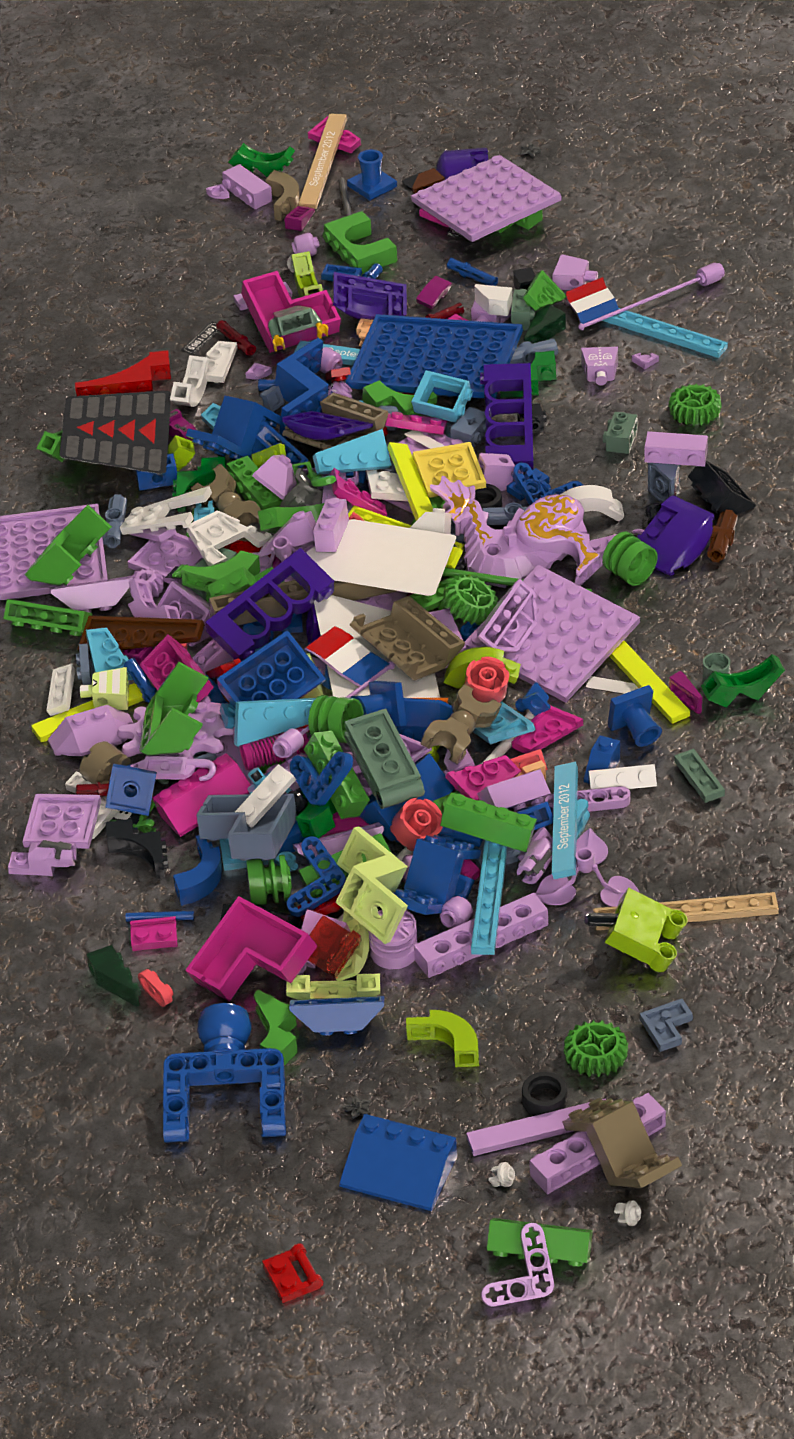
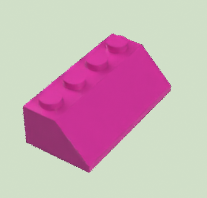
[139,634,214,703]
[152,753,251,837]

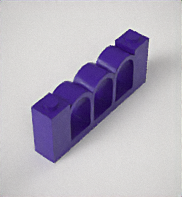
[480,363,534,470]
[206,548,334,662]

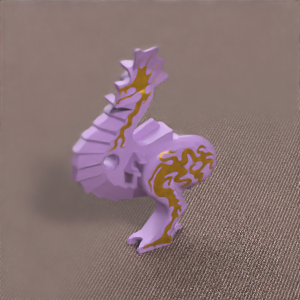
[430,476,604,588]

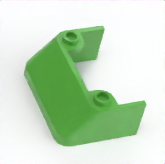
[24,505,112,586]
[139,662,209,756]

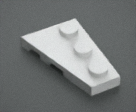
[206,341,237,383]

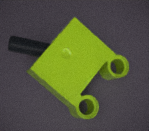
[584,887,688,972]

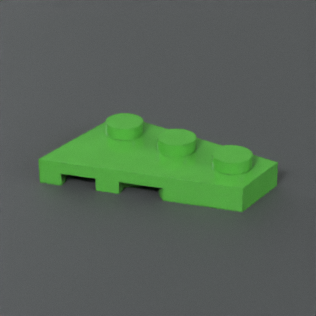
[522,270,566,311]

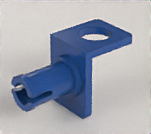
[515,682,551,716]

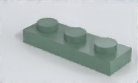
[674,749,725,803]

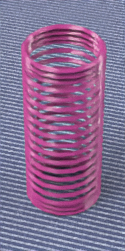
[240,728,309,771]

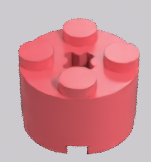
[464,657,509,703]
[390,798,443,851]

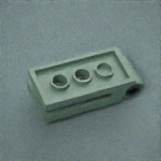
[344,708,425,809]

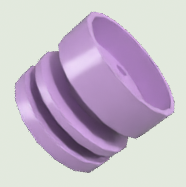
[368,910,418,969]

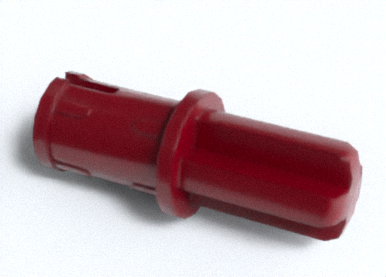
[76,781,109,797]

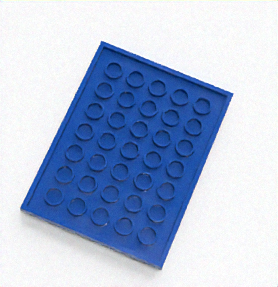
[346,314,523,399]

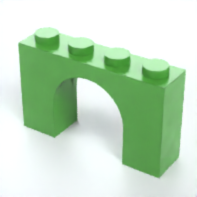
[323,211,397,274]

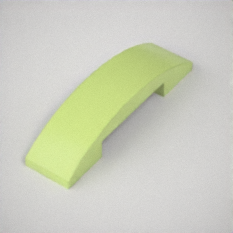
[336,910,370,981]
[286,974,380,1000]

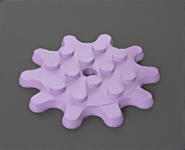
[117,695,235,759]

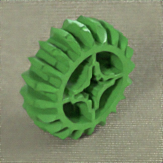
[669,383,722,426]
[443,574,498,625]
[564,1019,628,1078]

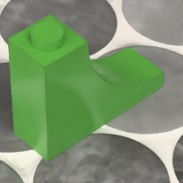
[258,503,325,534]
[181,551,260,593]

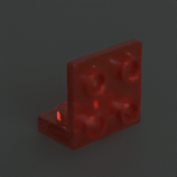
[308,916,362,978]

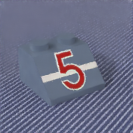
[648,462,680,503]

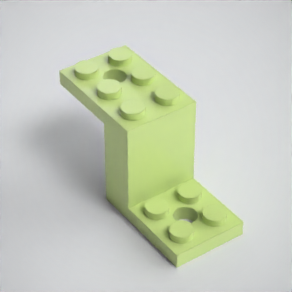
[335,826,408,944]

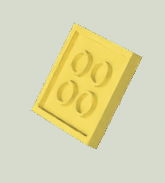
[413,442,486,498]

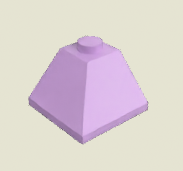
[252,454,297,500]

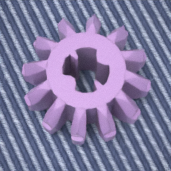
[129,568,164,597]

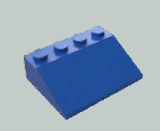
[217,630,326,709]
[339,1114,457,1211]

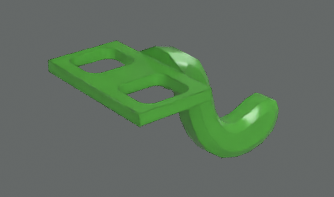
[292,461,336,487]

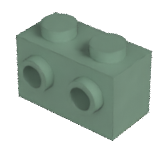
[511,289,535,331]
[603,412,638,454]

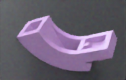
[128,579,181,619]

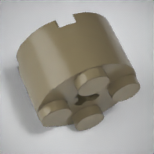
[80,741,131,784]

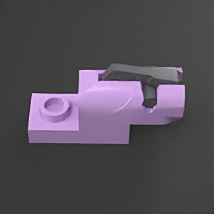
[517,827,553,884]
[8,840,77,876]

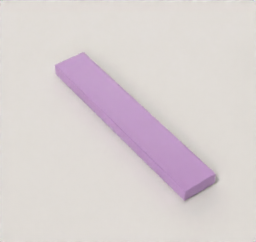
[466,1098,606,1156]

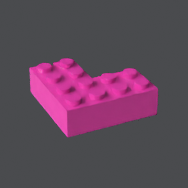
[241,271,341,353]
[185,896,317,1002]

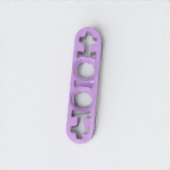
[545,786,630,814]

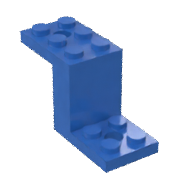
[275,338,329,439]
[186,395,281,460]
[392,835,481,915]

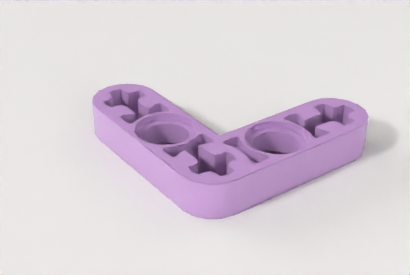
[481,1223,554,1307]

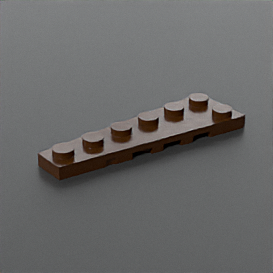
[77,616,205,653]

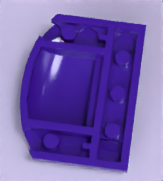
[436,148,489,180]
[333,272,407,320]
[282,411,373,440]
[637,495,714,576]

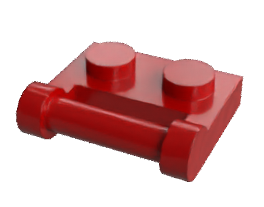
[262,1244,324,1303]

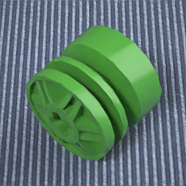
[602,531,658,586]
[308,695,364,744]
[246,855,292,906]

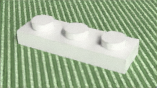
[47,664,75,716]
[235,764,296,829]
[588,764,657,790]

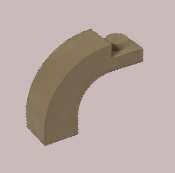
[266,170,300,221]

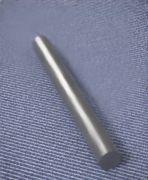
[338,178,352,217]

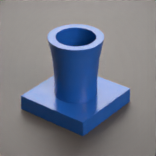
[347,149,397,201]
[351,681,407,727]
[608,685,662,747]
[105,763,157,816]

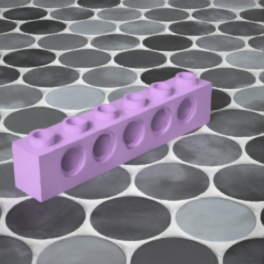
[414,893,548,978]
[530,1093,666,1195]

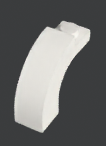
[170,355,209,407]
[560,485,624,522]

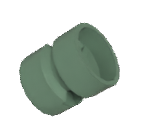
[702,652,731,684]

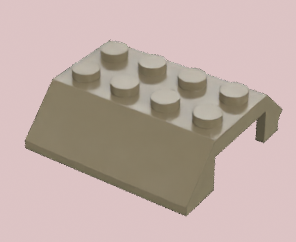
[282,392,388,450]
[350,596,465,681]

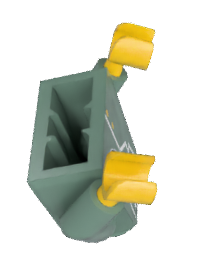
[268,306,328,352]

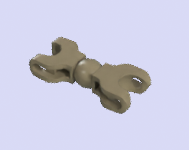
[191,464,261,541]
[420,684,502,764]

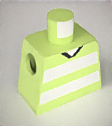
[80,667,129,710]

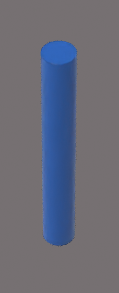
[125,911,194,922]

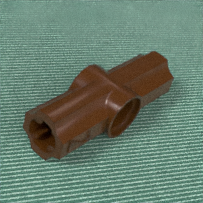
[707,509,738,562]

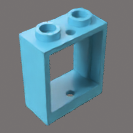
[411,370,473,423]

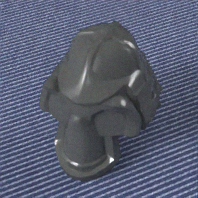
[280,468,322,507]

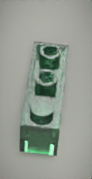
[524,304,566,344]
[86,945,141,1007]

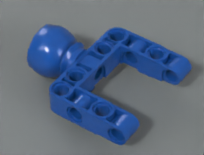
[163,1003,286,1143]

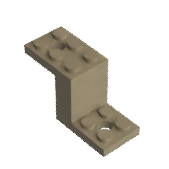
[562,1098,682,1188]

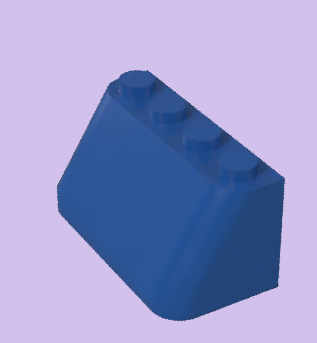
[359,753,455,842]

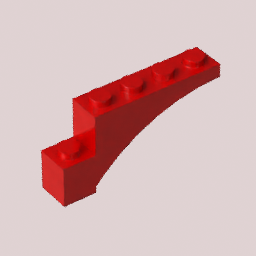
[75,350,171,396]

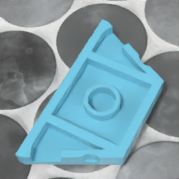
[473,701,536,744]

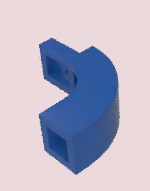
[173,835,222,906]

